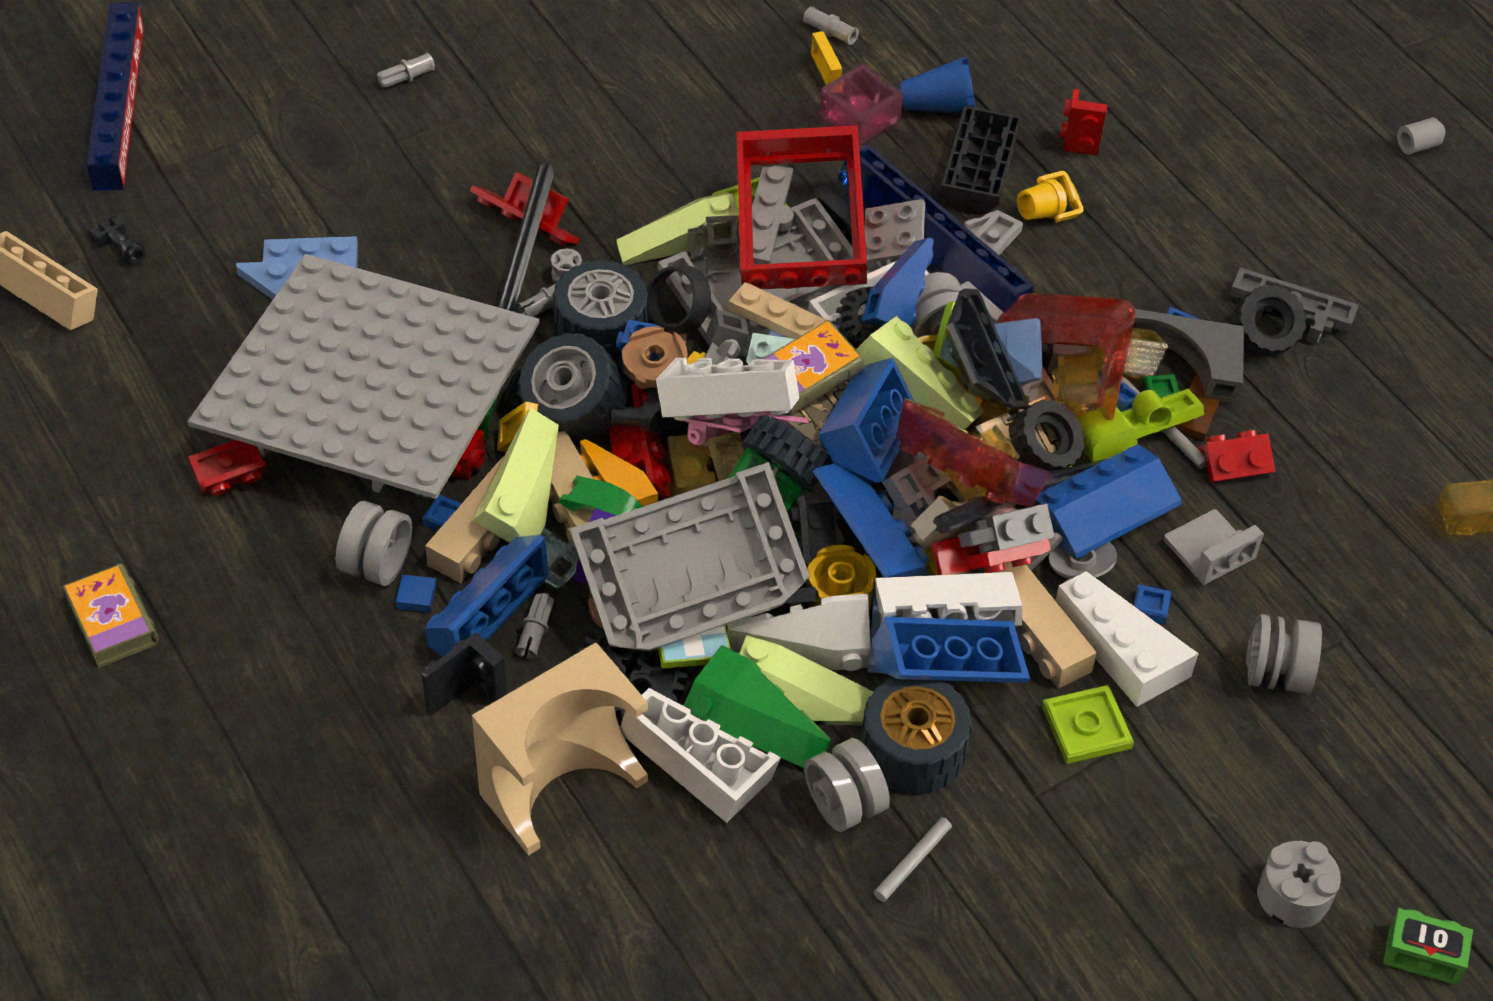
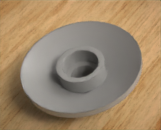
[1049,542,1117,579]

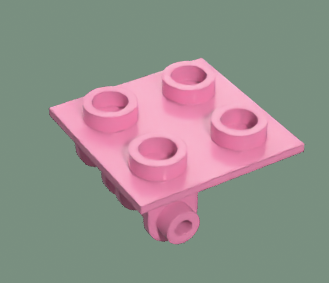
[680,413,754,445]

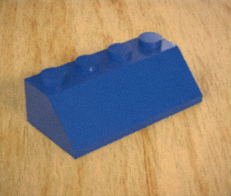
[819,358,920,483]
[1033,444,1182,559]
[813,464,931,578]
[425,535,549,657]
[871,617,1030,683]

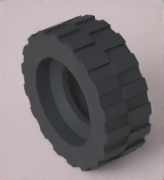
[1232,284,1307,357]
[1009,399,1085,474]

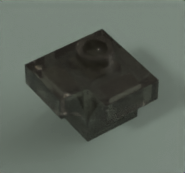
[687,215,740,275]

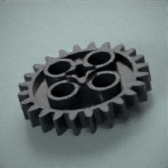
[578,628,688,723]

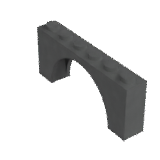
[1047,296,1244,403]

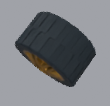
[860,678,972,795]

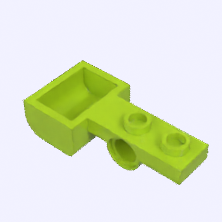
[1069,388,1204,462]

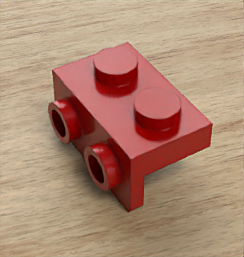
[1059,89,1107,156]
[1197,430,1276,483]
[188,440,267,496]

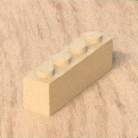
[0,231,98,330]
[549,430,594,548]
[425,456,504,583]
[984,561,1097,689]

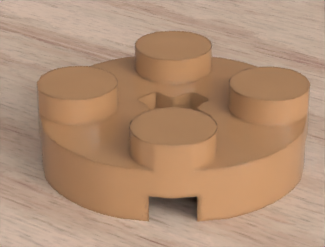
[622,326,687,389]

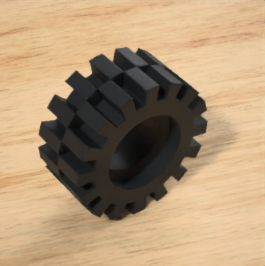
[836,286,880,346]

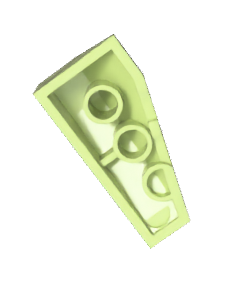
[616,192,739,265]
[472,408,559,543]
[739,635,873,725]

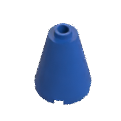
[896,57,975,115]

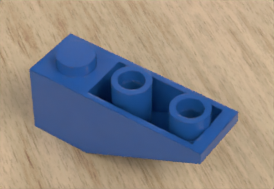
[862,238,934,328]

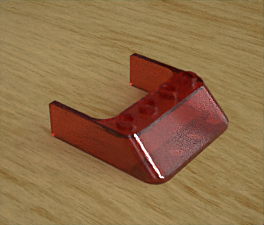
[981,293,1135,420]
[896,398,1051,507]

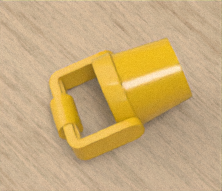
[1017,171,1083,223]

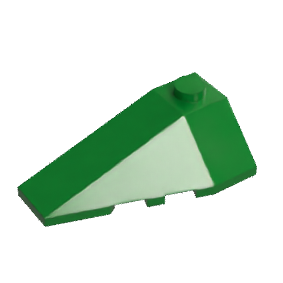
[684,645,831,768]

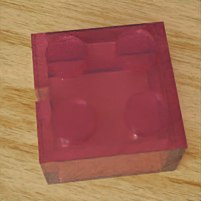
[819,64,903,145]

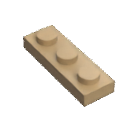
[728,282,826,339]

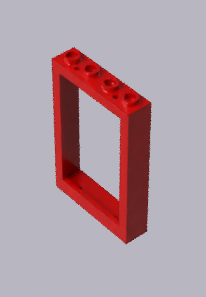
[737,125,867,290]

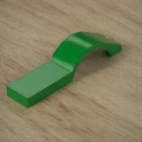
[558,475,643,515]

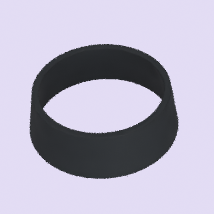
[647,265,711,334]

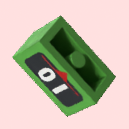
[1383,908,1473,986]

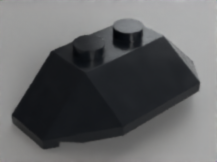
[946,288,1030,409]

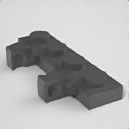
[1230,267,1359,344]
[882,432,984,518]

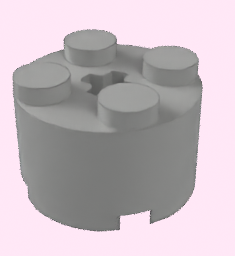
[1257,841,1341,928]

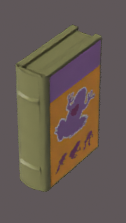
[763,319,865,415]
[63,564,159,668]

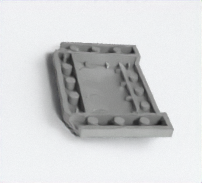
[658,197,870,344]
[570,462,810,651]

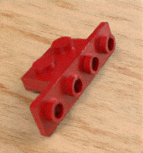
[470,172,580,246]
[608,384,671,499]
[932,537,1050,575]

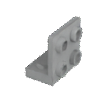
[865,199,925,272]
[1164,509,1264,585]

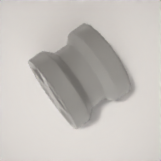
[551,248,582,284]

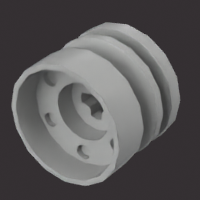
[1246,614,1322,695]

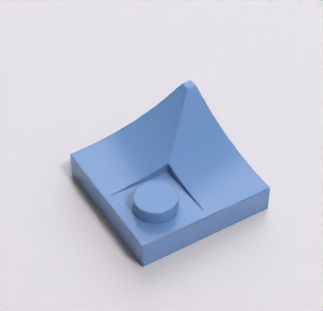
[994,318,1042,385]

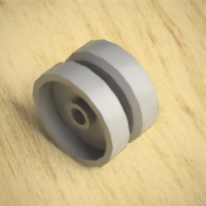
[911,272,962,338]
[335,501,412,586]
[804,738,890,832]

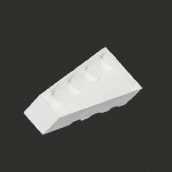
[620,688,781,823]

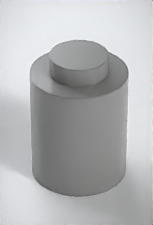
[1397,117,1445,155]

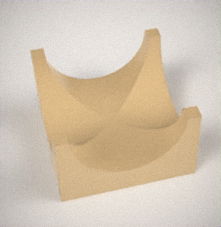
[472,643,648,855]

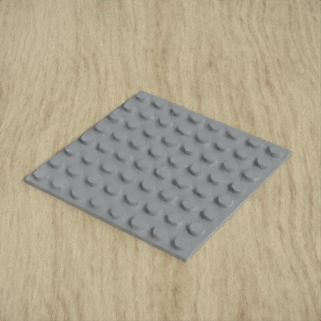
[188,254,539,499]

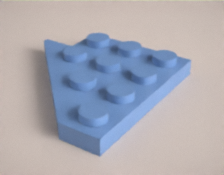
[236,236,358,300]

